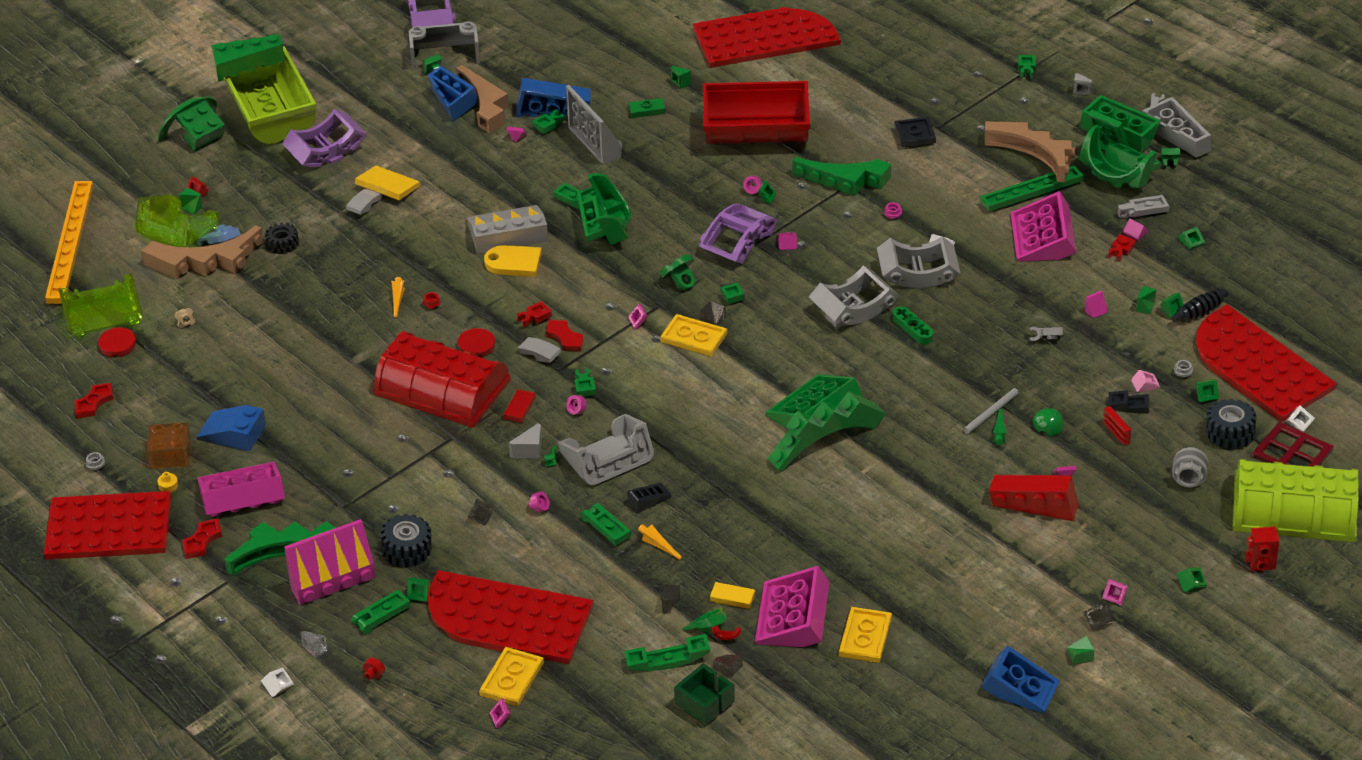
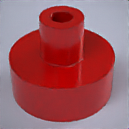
[363,658,385,680]

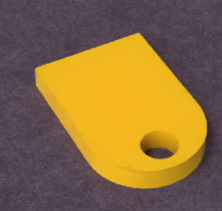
[484,245,542,277]

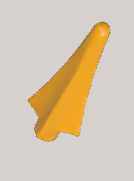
[391,277,405,318]
[638,524,682,560]

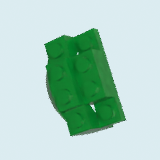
[1078,125,1162,189]
[577,173,631,245]

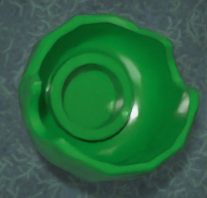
[1033,408,1064,436]

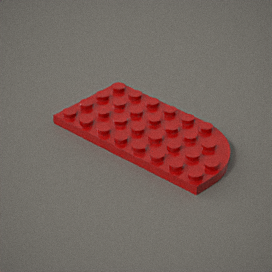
[693,7,841,68]
[1196,304,1337,422]
[428,570,594,665]

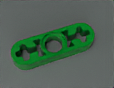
[893,306,933,345]

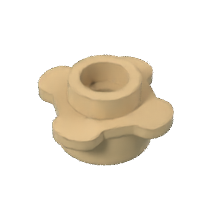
[175,308,195,328]

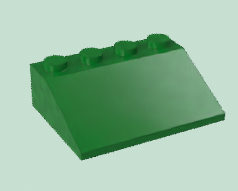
[765,374,863,429]

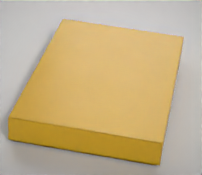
[355,166,420,200]
[660,314,727,357]
[839,607,892,663]
[479,647,544,707]

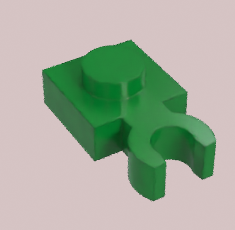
[1018,55,1036,78]
[532,110,564,134]
[574,368,596,397]

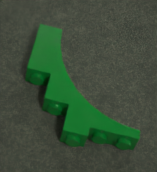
[767,391,886,472]
[225,521,336,576]

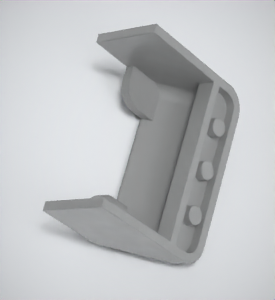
[409,22,480,70]

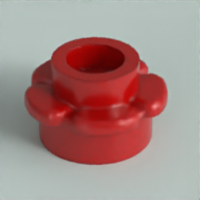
[422,292,441,309]

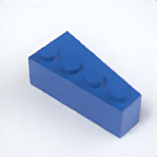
[516,78,590,117]

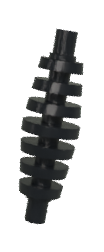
[1171,289,1228,323]

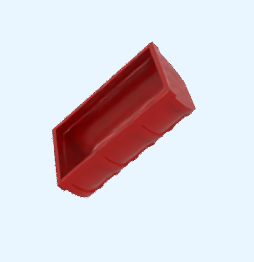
[703,81,810,144]
[373,331,511,428]

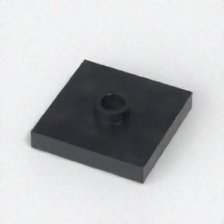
[894,117,936,147]

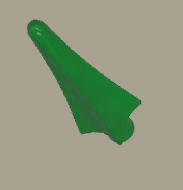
[992,409,1006,445]

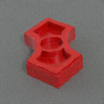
[546,320,584,352]
[74,383,114,419]
[182,519,222,559]

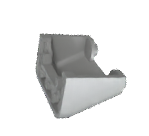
[558,414,654,485]

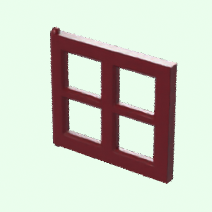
[1251,422,1334,467]

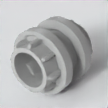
[1172,447,1208,488]

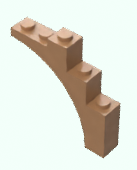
[985,121,1075,182]
[141,225,263,279]

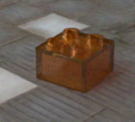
[147,422,191,469]

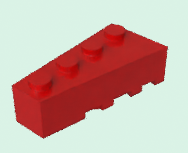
[989,475,1079,521]

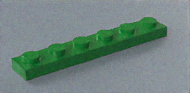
[980,165,1083,212]

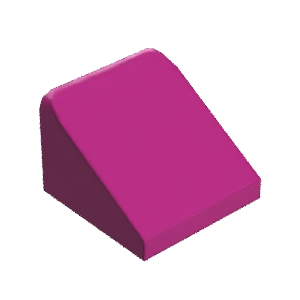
[778,232,797,250]
[1085,291,1107,318]

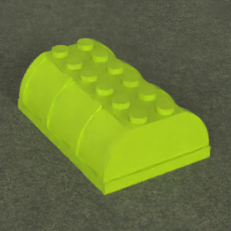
[224,46,317,144]
[1233,459,1358,542]

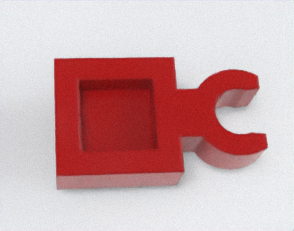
[1108,234,1136,262]
[517,301,552,327]

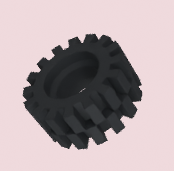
[265,222,299,254]

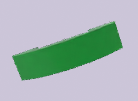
[624,634,710,671]

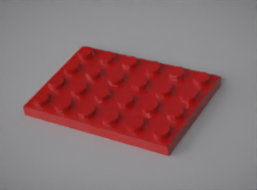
[44,491,172,560]

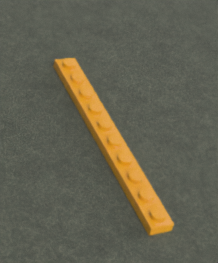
[45,181,93,304]

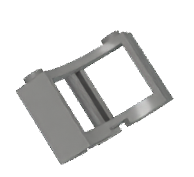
[877,236,961,288]
[809,265,899,325]

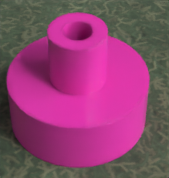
[743,176,762,194]
[566,395,587,415]
[528,491,550,513]

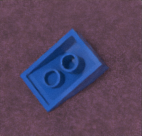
[197,405,266,451]
[981,645,1060,713]

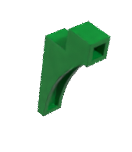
[792,157,891,196]

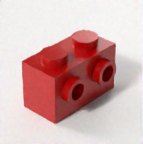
[1245,526,1280,571]

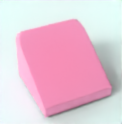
[1132,370,1160,392]

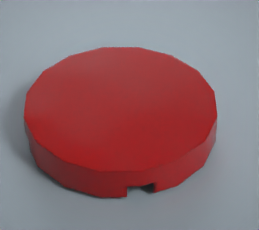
[98,327,136,357]
[458,328,495,357]

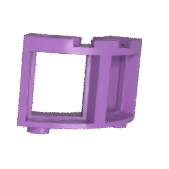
[408,0,456,28]
[282,109,367,167]
[699,204,778,264]

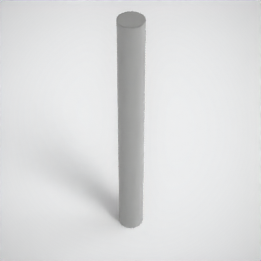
[963,388,1019,434]

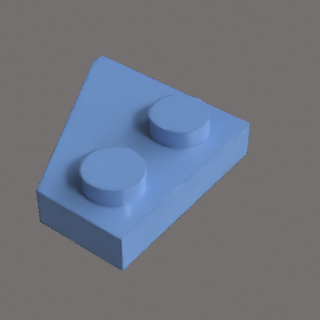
[195,224,241,246]

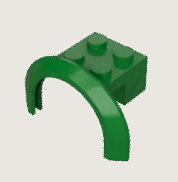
[158,97,225,151]

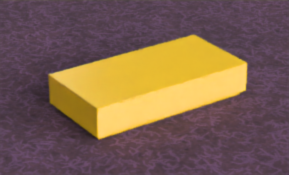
[710,582,755,609]

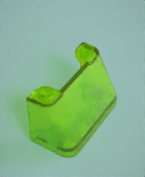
[135,194,220,247]
[58,273,143,337]

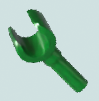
[544,445,557,466]

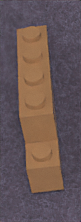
[456,65,509,133]

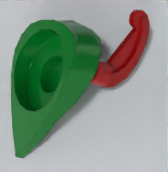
[682,608,741,640]

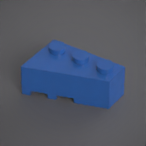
[428,66,478,121]

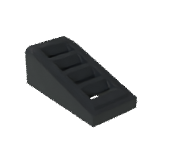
[627,483,672,513]

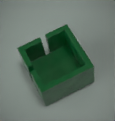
[674,663,735,725]

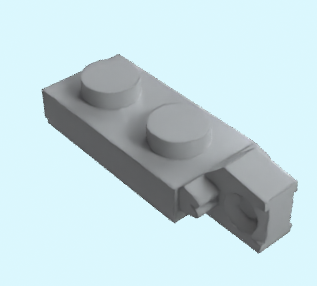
[1117,195,1170,218]

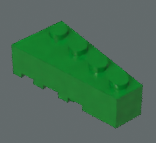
[212,34,285,82]

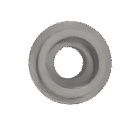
[1174,360,1193,377]
[85,452,105,470]

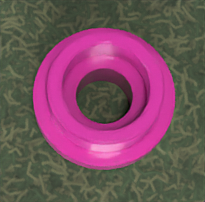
[884,202,902,219]

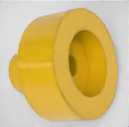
[157,472,178,492]

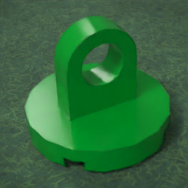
[659,254,695,290]

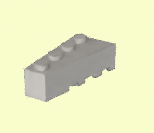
[1142,97,1212,158]

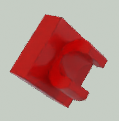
[187,177,209,198]

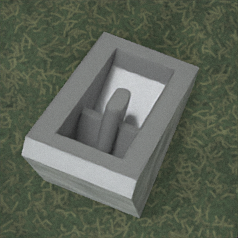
[509,423,542,458]

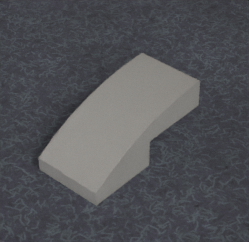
[346,188,382,215]
[518,337,562,362]

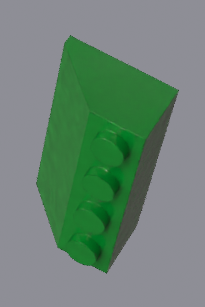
[1080,95,1161,153]

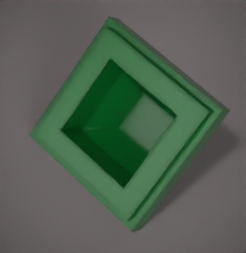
[758,180,777,205]

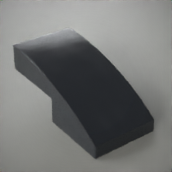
[1108,390,1150,413]

